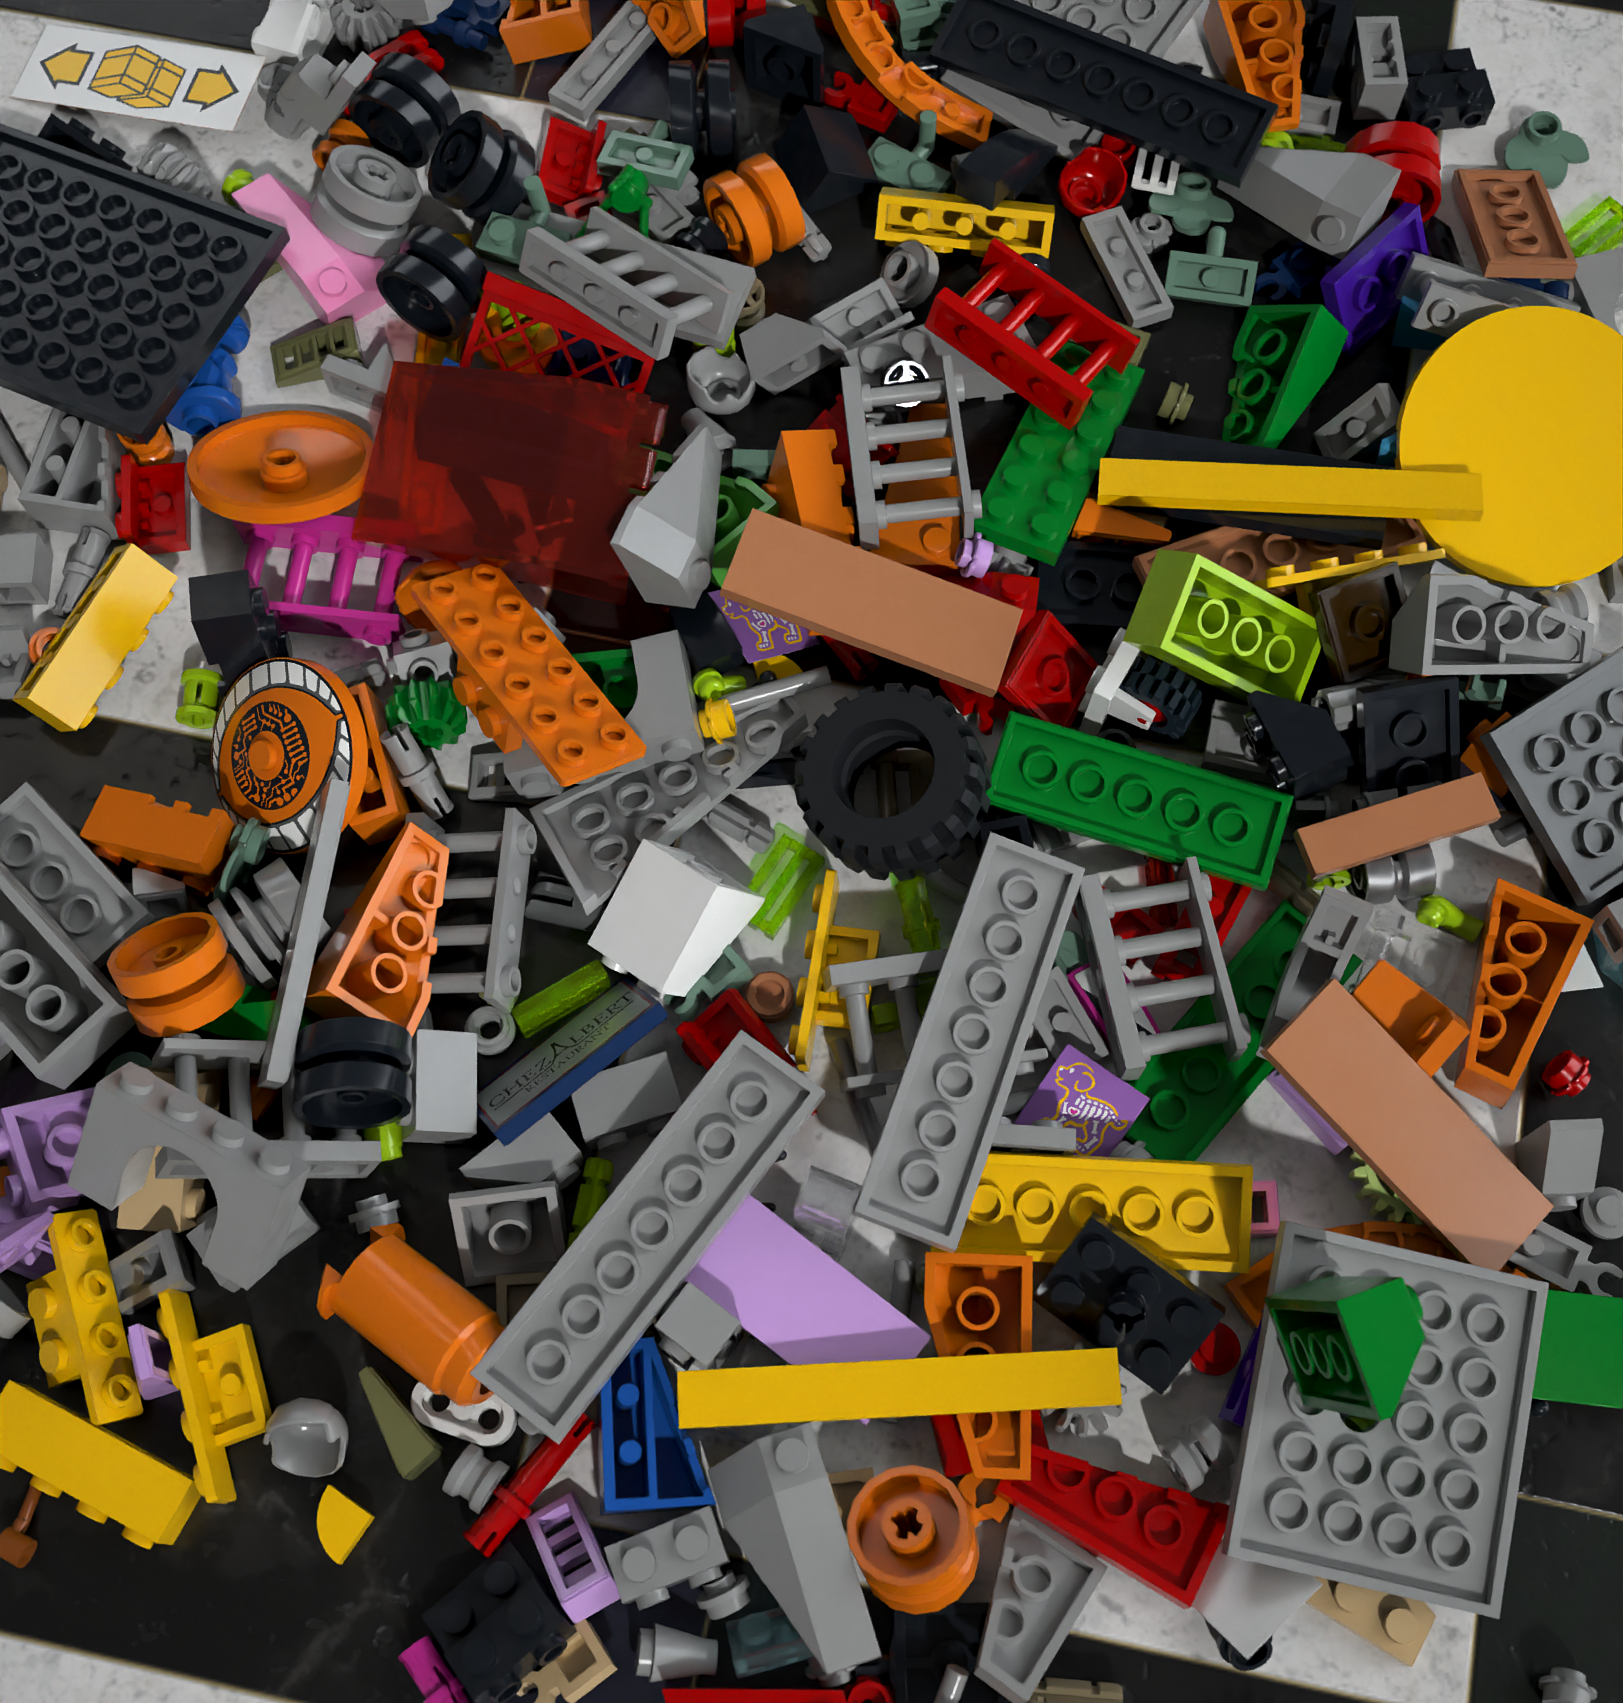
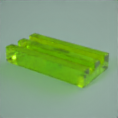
[1565,196,1623,258]
[747,834,825,941]
[511,960,611,1039]

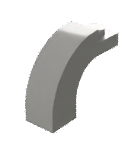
[1255,885,1374,1060]

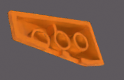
[1202,0,1305,133]

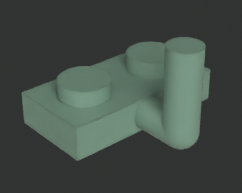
[868,110,952,193]
[597,119,694,191]
[475,175,573,268]
[1164,226,1258,309]

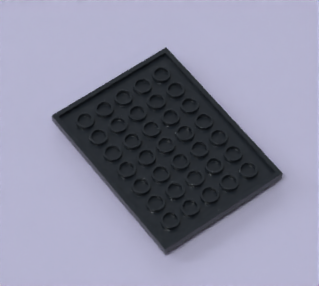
[0,123,290,445]

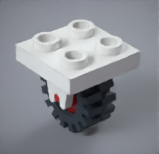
[1078,627,1202,740]

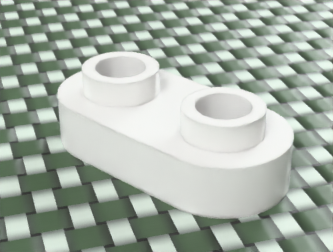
[411,1381,517,1447]

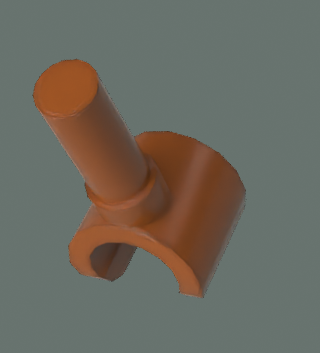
[0,1485,42,1568]

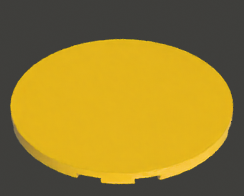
[1394,306,1623,588]

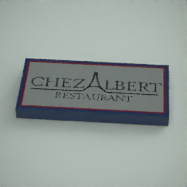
[477,976,668,1146]

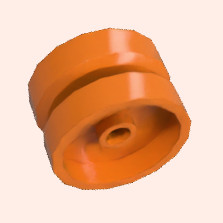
[703,153,805,268]
[107,912,246,1037]
[847,1465,980,1615]

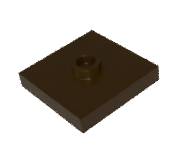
[1308,561,1407,685]

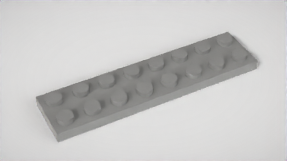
[852,832,1085,1253]
[470,1030,825,1445]

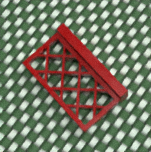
[459,271,655,442]

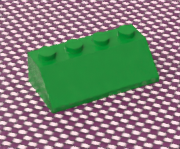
[1264,1276,1425,1421]

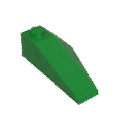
[1222,304,1349,449]

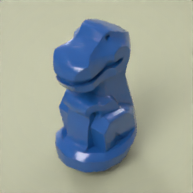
[165,315,250,437]

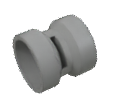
[1158,1416,1235,1493]

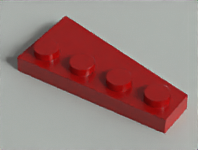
[992,1444,1229,1609]

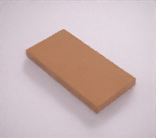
[1451,169,1578,279]

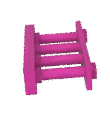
[232,515,426,646]

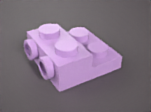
[0,1087,95,1218]

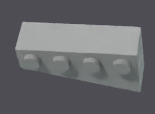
[844,294,1037,412]

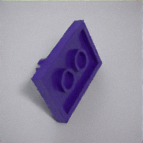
[1320,202,1429,357]

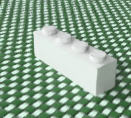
[251,0,335,70]

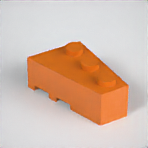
[499,0,593,65]
[79,785,236,897]

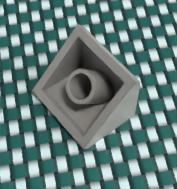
[449,1181,568,1287]

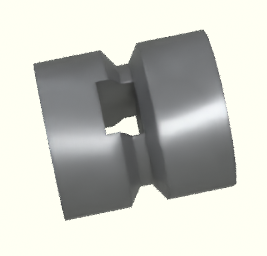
[1347,843,1437,905]

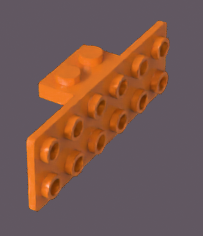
[411,561,647,787]

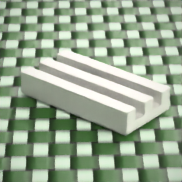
[1131,148,1180,195]

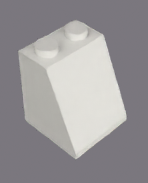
[588,838,766,999]

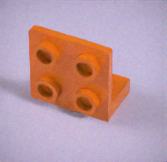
[1350,959,1470,1078]

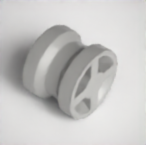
[1531,583,1589,621]
[442,1443,510,1514]

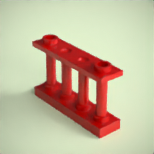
[924,238,1140,430]

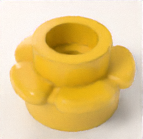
[698,698,737,745]

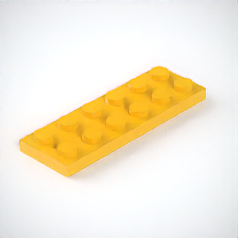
[931,1151,1253,1274]

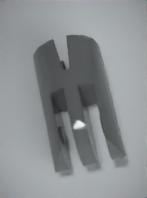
[524,871,613,932]

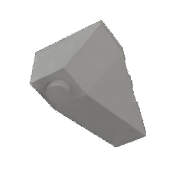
[610,425,722,609]

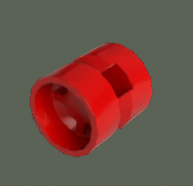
[707,0,766,47]

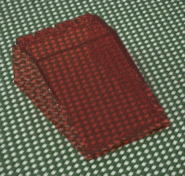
[351,361,669,606]

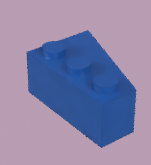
[596,1337,716,1516]

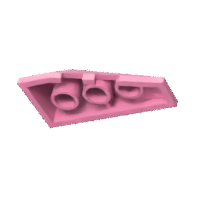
[231,173,387,326]

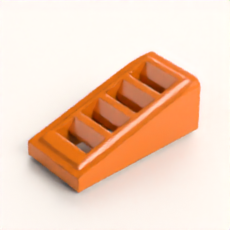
[1069,498,1173,547]

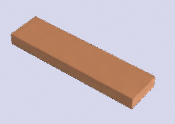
[1293,772,1501,880]

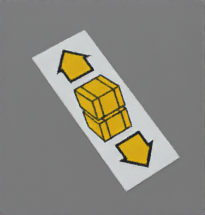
[11,24,267,132]

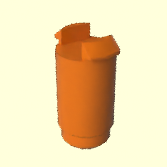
[317,1223,506,1407]

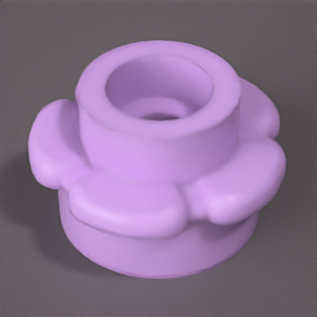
[954,532,994,578]

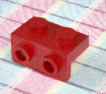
[535,116,607,207]
[115,454,191,555]
[675,988,797,1071]

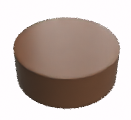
[745,971,795,1024]

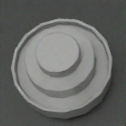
[880,240,939,308]

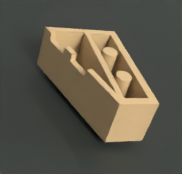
[117,1066,225,1233]

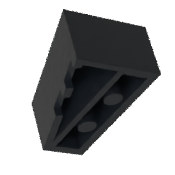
[188,569,293,697]

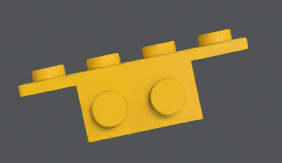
[1252,542,1446,617]
[788,869,881,1072]
[26,1209,143,1427]
[157,1289,272,1504]

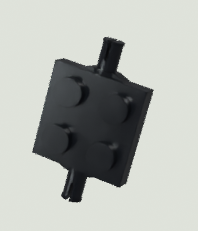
[855,1603,1047,1703]

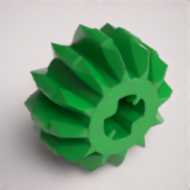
[385,676,468,753]

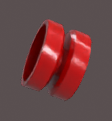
[1344,121,1442,226]

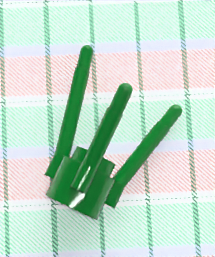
[575,164,653,239]

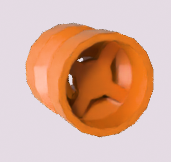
[312,118,372,172]
[117,424,175,467]

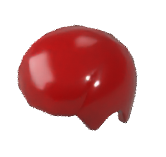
[1057,146,1128,218]

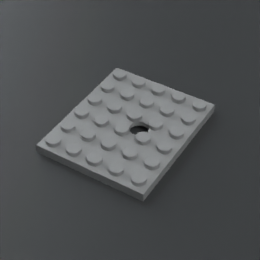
[1221,1221,1549,1619]

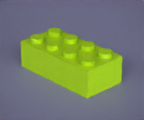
[1122,548,1322,703]

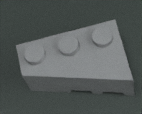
[18,408,126,541]

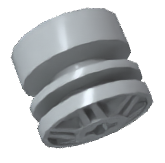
[208,857,334,991]

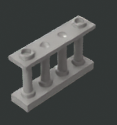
[518,206,734,361]
[1394,251,1581,338]
[840,355,982,550]
[405,808,537,1013]
[1074,856,1251,1081]
[821,949,1048,1099]
[152,1033,382,1179]

